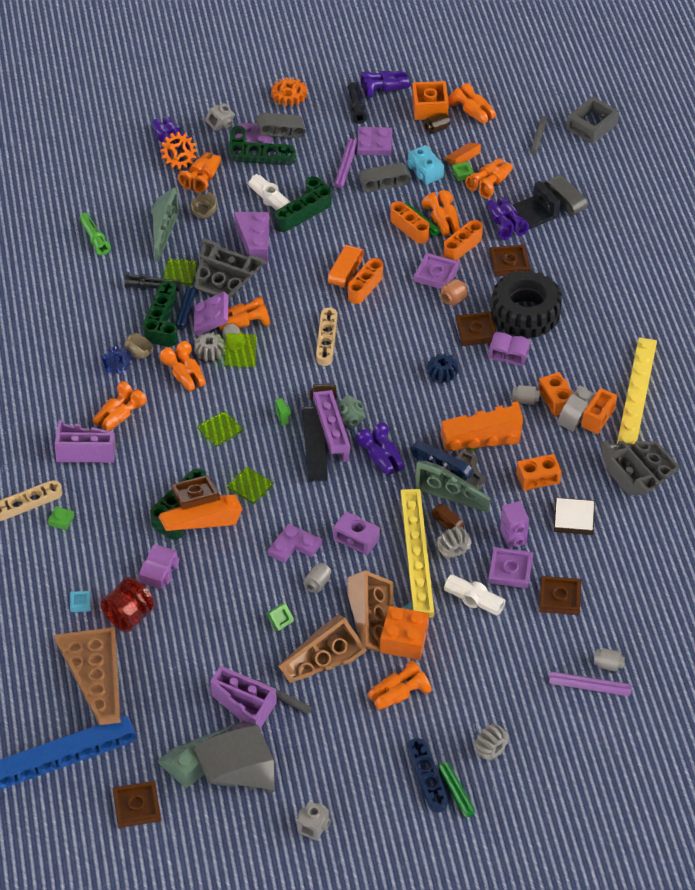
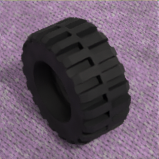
[491,270,562,338]

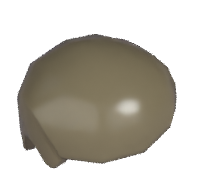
[190,192,217,219]
[124,333,154,359]

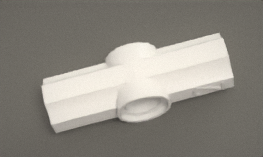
[249,174,290,210]
[444,574,506,616]

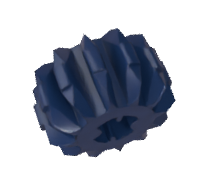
[427,353,459,384]

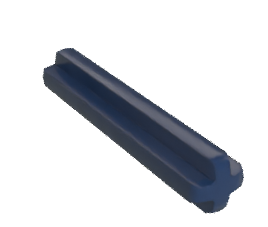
[175,287,196,330]

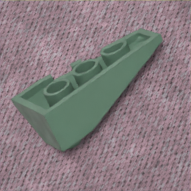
[416,461,491,513]

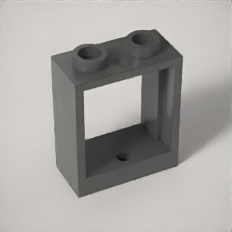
[566,96,619,144]

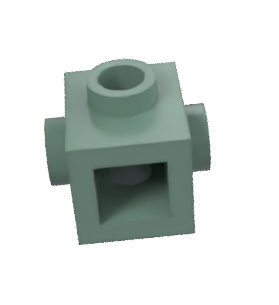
[337,395,366,429]

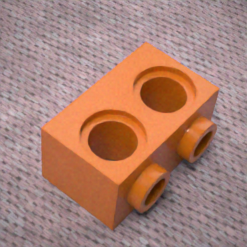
[538,372,575,417]
[581,388,617,434]
[516,454,561,491]

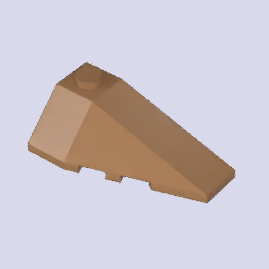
[348,570,393,652]
[278,614,367,683]

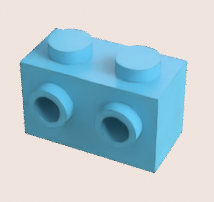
[407,145,444,185]

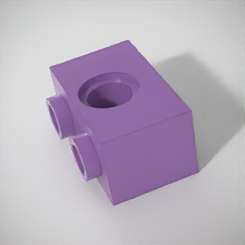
[500,501,529,548]
[333,512,380,555]

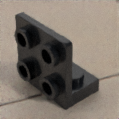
[513,181,560,229]

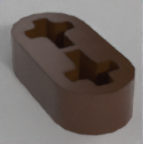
[432,504,465,530]

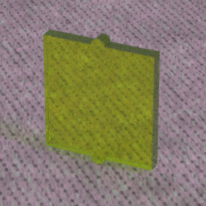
[163,259,197,286]
[225,332,257,368]
[198,411,243,447]
[227,467,274,504]

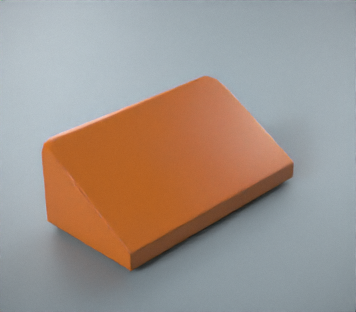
[444,143,481,165]

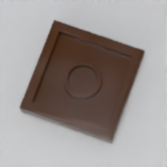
[489,244,531,277]
[455,312,497,346]
[171,475,220,510]
[539,576,581,615]
[112,781,161,828]

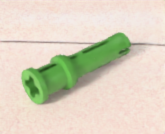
[79,213,111,255]

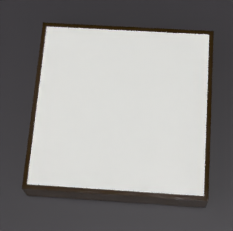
[554,497,595,535]

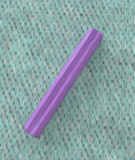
[334,139,357,189]
[549,672,632,696]

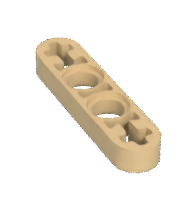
[316,308,337,366]
[0,480,62,521]

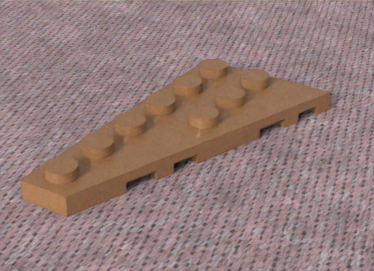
[54,627,121,725]

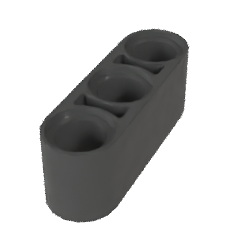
[256,113,306,138]
[358,163,411,192]
[544,175,588,216]

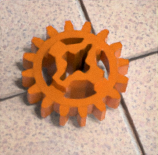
[271,77,307,107]
[160,132,198,170]

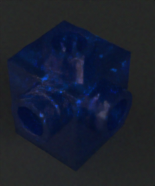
[100,345,131,374]

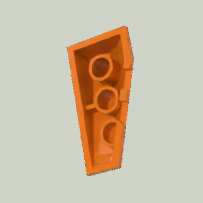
[159,495,243,531]

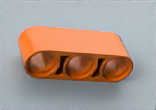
[390,201,430,244]
[443,220,483,261]
[328,244,364,288]
[348,258,383,304]

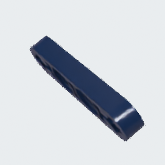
[410,441,473,481]
[408,738,448,813]

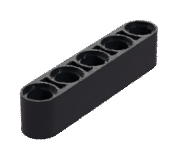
[302,406,328,482]

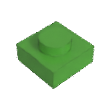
[452,162,474,181]
[275,398,291,426]
[48,506,74,530]
[266,603,295,631]

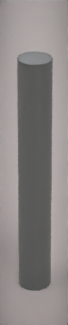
[530,116,548,154]
[257,680,312,715]

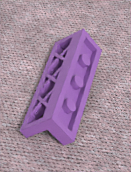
[313,390,351,462]

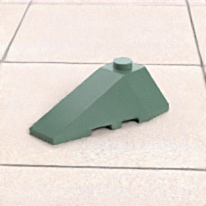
[151,188,179,262]
[158,724,236,789]

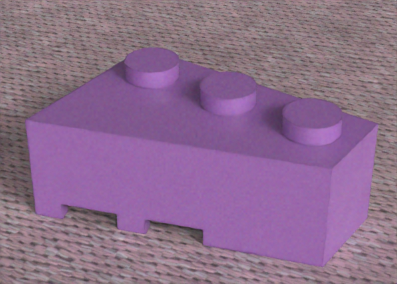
[234,212,270,265]
[55,420,116,463]
[210,666,276,729]

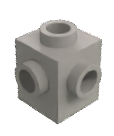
[205,103,235,132]
[297,801,331,841]

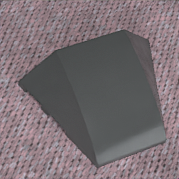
[195,238,267,300]
[601,441,680,496]
[194,721,275,793]

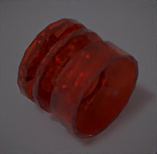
[100,577,155,632]

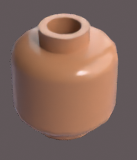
[441,279,468,306]

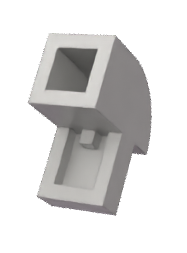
[557,385,596,432]

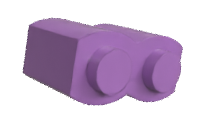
[488,332,530,366]
[139,544,179,589]

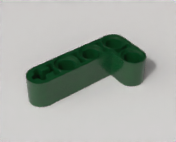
[229,125,297,165]
[275,176,332,232]
[143,281,178,347]
[150,469,206,540]

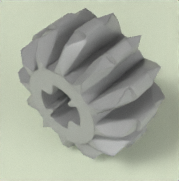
[194,332,225,363]
[437,527,472,559]
[474,723,509,761]

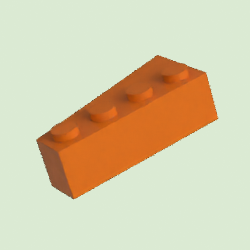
[440,401,523,451]

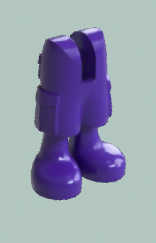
[360,70,411,99]
[152,116,191,156]
[487,197,529,240]
[356,422,405,475]

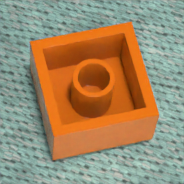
[412,81,449,120]
[380,606,429,660]

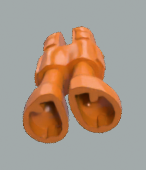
[448,83,496,124]
[178,152,221,193]
[465,158,513,199]
[421,190,460,236]
[218,296,270,331]
[159,341,206,391]
[93,381,147,431]
[367,660,432,711]

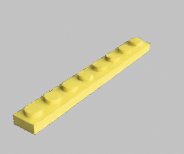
[617,337,657,444]
[400,489,434,618]

